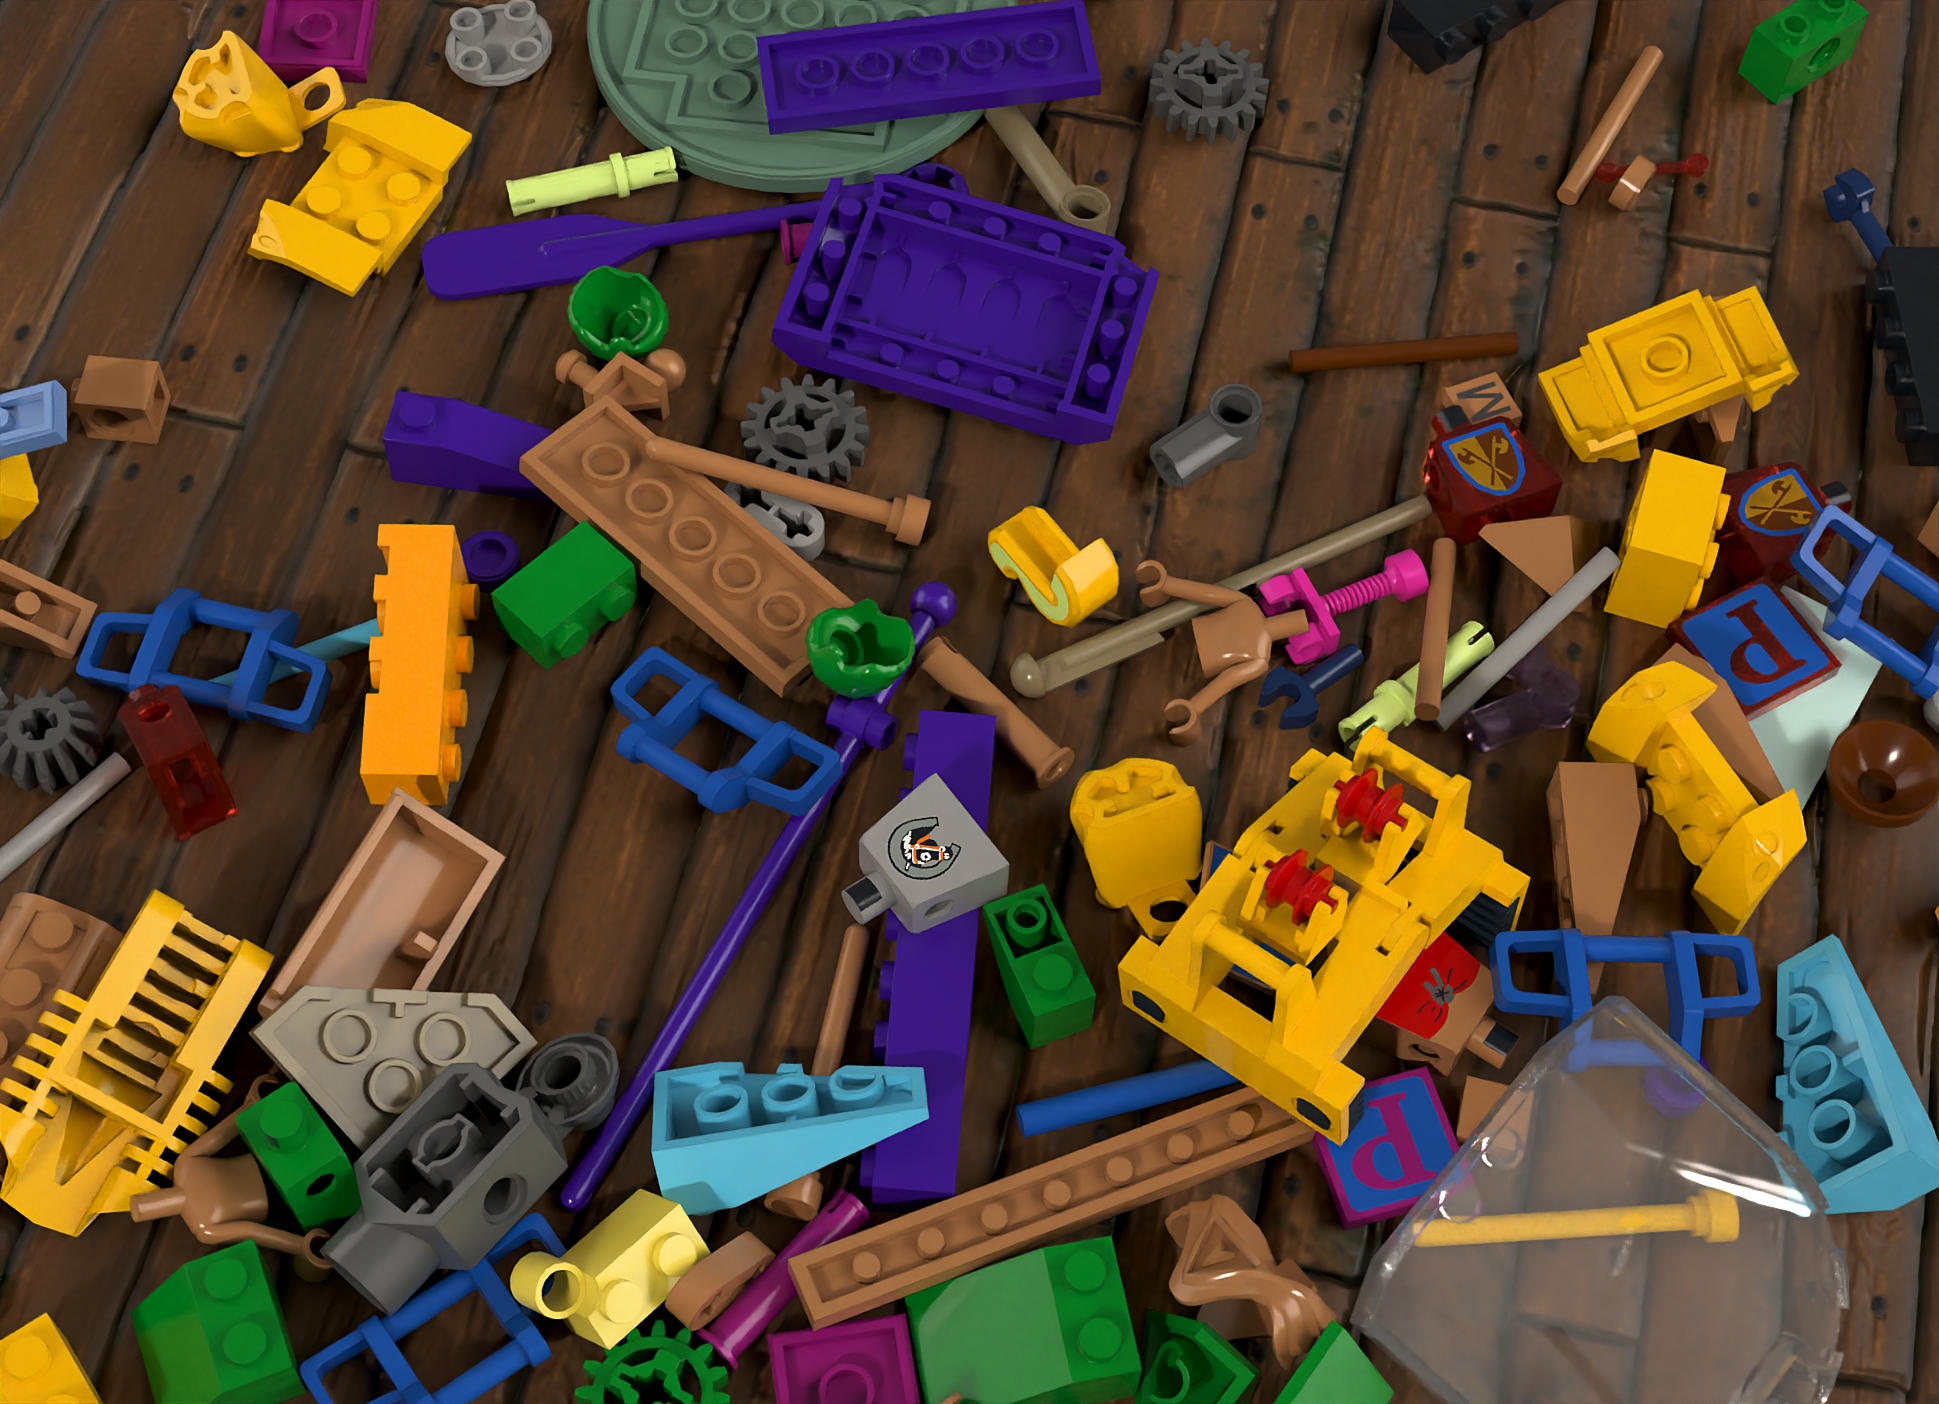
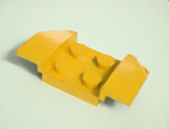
[247,98,472,297]
[1538,286,1800,462]
[1585,661,1807,936]

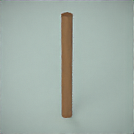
[1557,46,1664,205]
[1414,538,1457,721]

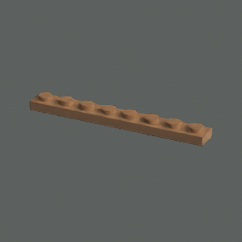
[788,1086,1316,1331]

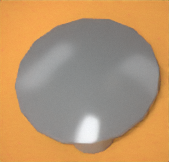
[445,0,552,87]

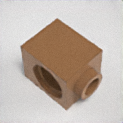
[70,355,171,444]

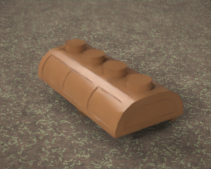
[258,786,506,1019]
[0,892,124,1182]

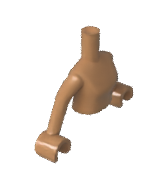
[1135,560,1310,747]
[129,1074,334,1283]

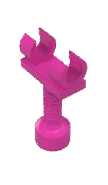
[1258,549,1429,665]

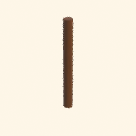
[1288,331,1519,373]

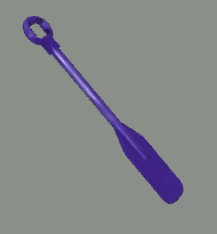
[422,163,969,301]

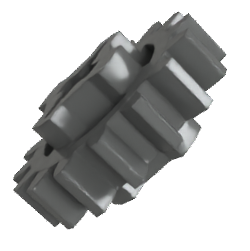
[1148,37,1269,144]
[741,374,870,484]

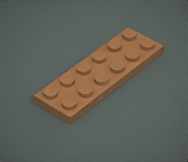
[519,394,855,698]

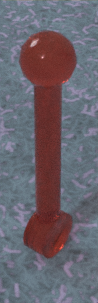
[1597,153,1709,183]

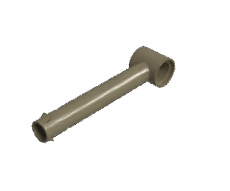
[983,105,1111,234]

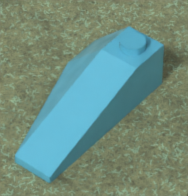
[1775,934,1939,1216]
[651,1062,929,1216]

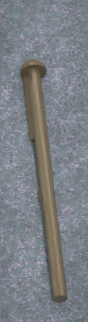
[1010,495,1432,698]

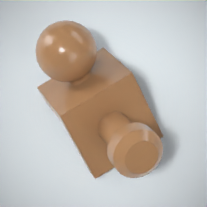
[555,348,686,422]

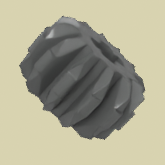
[0,684,104,795]

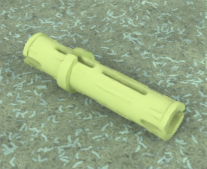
[505,146,678,217]
[1338,621,1495,752]

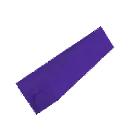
[383,391,555,503]

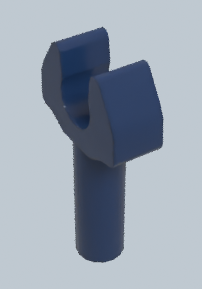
[1823,168,1894,263]
[1258,643,1364,730]

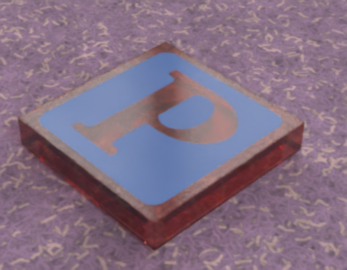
[1664,574,1842,722]

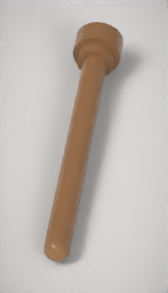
[645,436,931,547]
[764,923,871,1221]

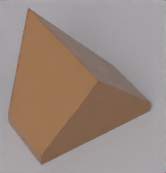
[1478,515,1601,613]

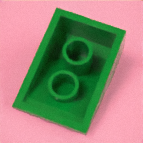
[904,1236,1142,1404]

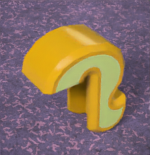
[987,506,1119,628]

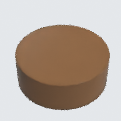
[1608,154,1657,212]

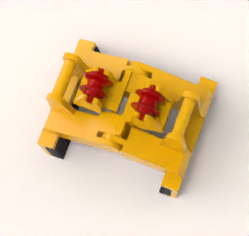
[1118,725,1531,1147]

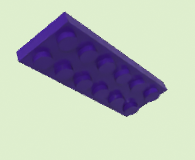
[756,0,1101,135]

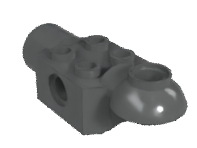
[319,1032,620,1318]

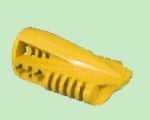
[0,889,274,1237]

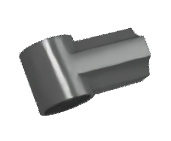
[1149,384,1262,490]

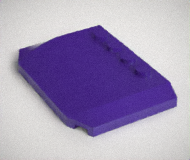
[771,173,1160,445]

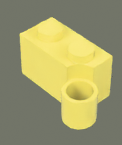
[510,1189,712,1350]

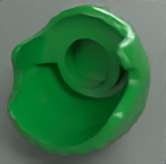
[567,265,669,362]
[805,598,915,699]

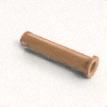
[917,636,1075,789]

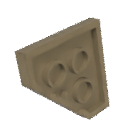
[248,985,538,1157]

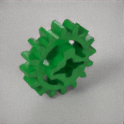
[575,1320,731,1404]

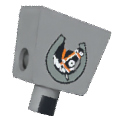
[841,773,1009,933]

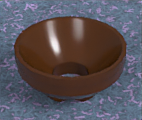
[1825,719,1939,828]

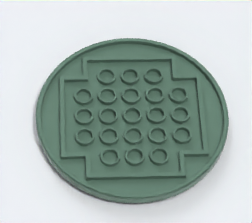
[587,0,1018,193]

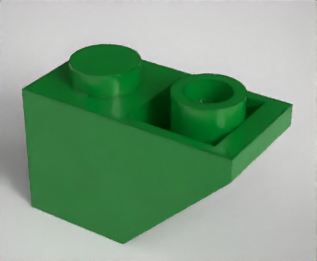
[983,883,1096,1050]

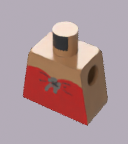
[1358,931,1521,1076]

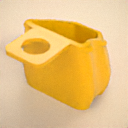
[173,30,346,157]
[1070,758,1203,941]

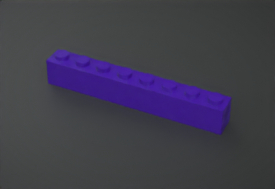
[860,710,996,1214]

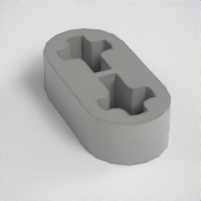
[724,481,825,562]

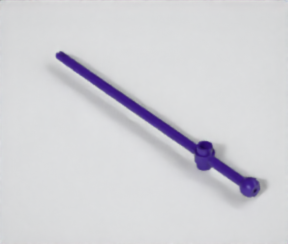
[561,581,958,1212]

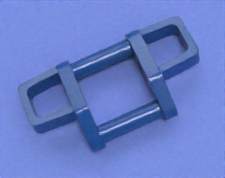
[1790,505,1939,700]
[76,587,333,733]
[611,647,843,816]
[1488,928,1761,1072]
[299,1213,567,1404]

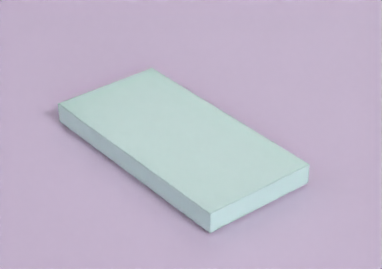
[1731,585,1894,812]

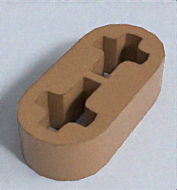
[665,1231,776,1331]

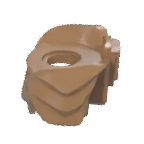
[1165,1193,1337,1371]

